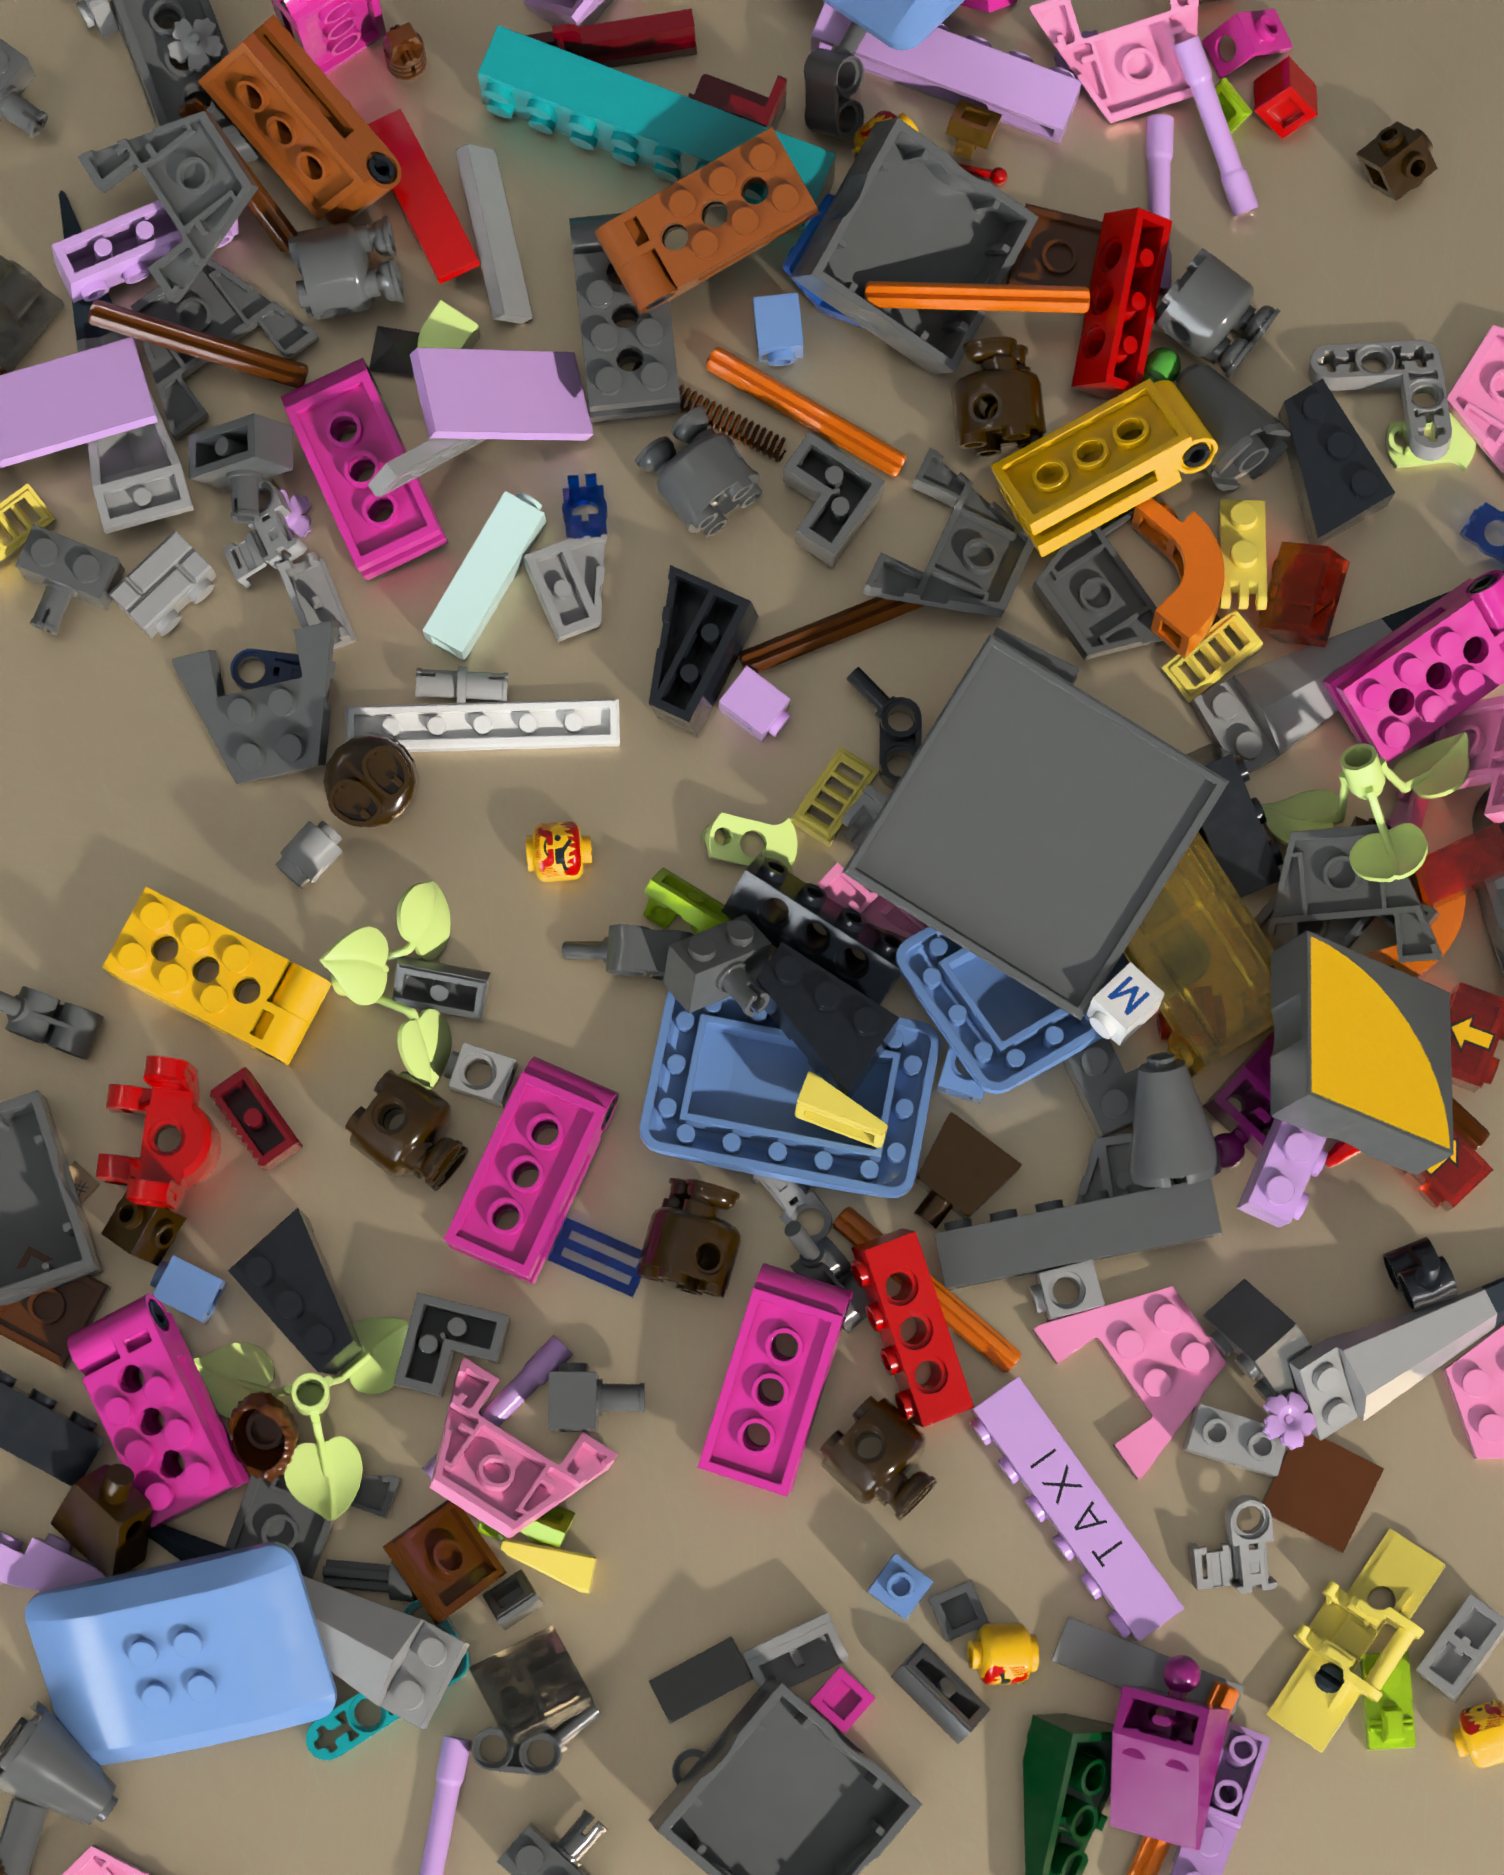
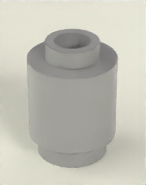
[275,820,343,889]

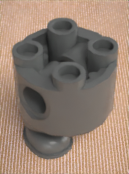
[288,216,405,320]
[1154,248,1280,378]
[635,406,763,537]

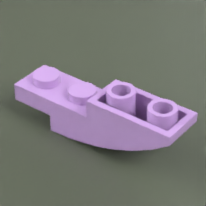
[0,1531,105,1591]
[1170,1721,1271,1875]

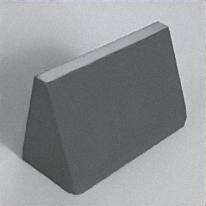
[649,1637,754,1724]

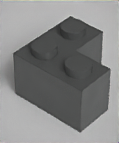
[783,431,885,568]
[1062,1038,1138,1138]
[1203,1278,1312,1402]
[394,1292,511,1398]

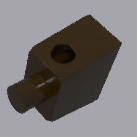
[914,1111,1022,1230]
[51,1464,153,1577]

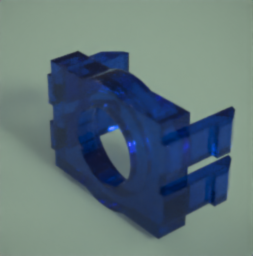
[562,473,608,539]
[1460,502,1504,564]

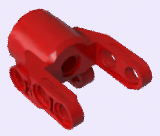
[95,1055,221,1210]

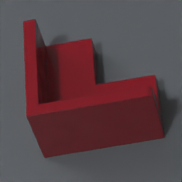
[688,74,787,131]

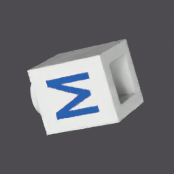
[1086,962,1165,1046]

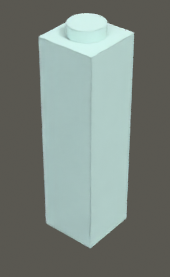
[422,491,546,662]

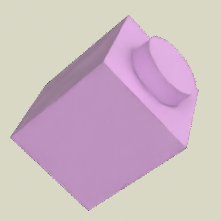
[719,666,792,742]

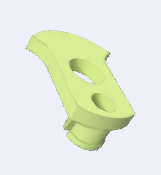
[1385,412,1477,471]
[701,812,798,871]

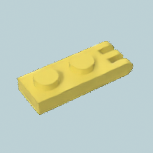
[1218,499,1267,610]

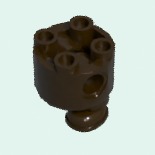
[951,337,1046,457]
[323,732,419,828]
[345,1070,468,1191]
[636,1178,741,1298]
[819,1396,937,1521]

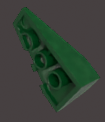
[1023,1713,1114,1875]

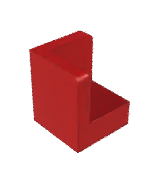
[1253,56,1318,139]

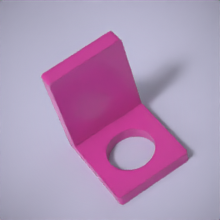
[1202,9,1293,79]

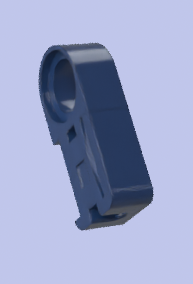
[230,649,302,691]

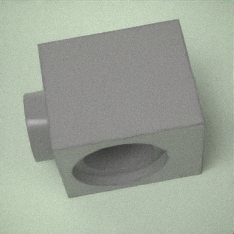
[444,1042,518,1108]
[1030,1259,1105,1321]

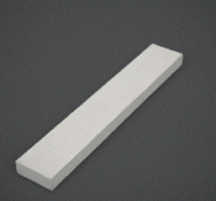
[345,699,620,752]

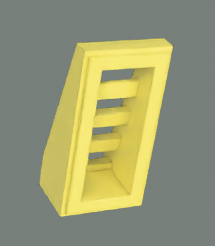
[0,483,56,562]
[1160,609,1263,704]
[791,746,879,847]
[794,1071,888,1148]
[501,1538,597,1594]

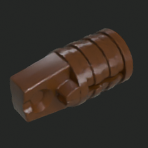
[383,22,427,81]

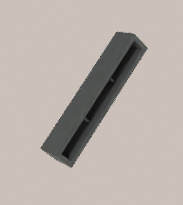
[934,1177,1223,1290]

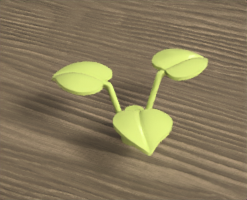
[1261,732,1470,882]
[320,881,451,1089]
[193,1317,409,1521]

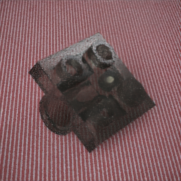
[0,255,65,373]
[469,1625,595,1748]

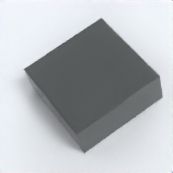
[927,1580,990,1642]

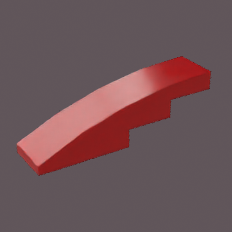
[368,108,480,284]

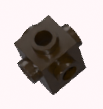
[1356,121,1438,201]
[101,1190,186,1266]

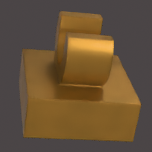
[945,99,1002,160]

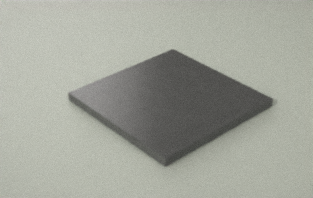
[842,633,1229,1020]

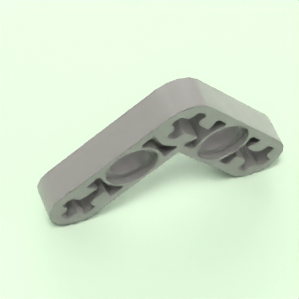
[1308,340,1452,461]

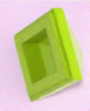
[1196,77,1252,134]

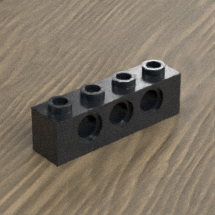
[721,854,903,1005]

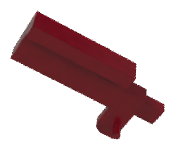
[526,8,697,67]

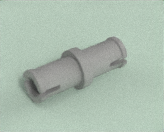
[415,666,508,703]

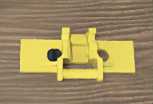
[1266,1528,1446,1753]

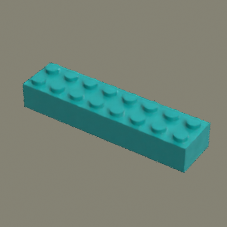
[477,25,836,230]

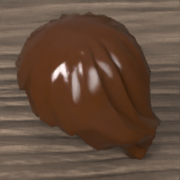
[227,1391,300,1483]

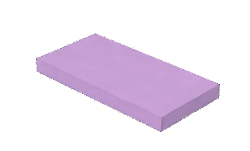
[0,337,158,468]
[410,348,594,441]

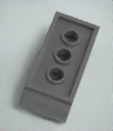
[110,0,263,163]
[569,213,681,423]

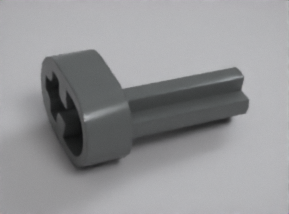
[322,1559,417,1602]

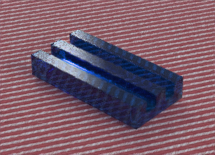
[548,1218,642,1298]

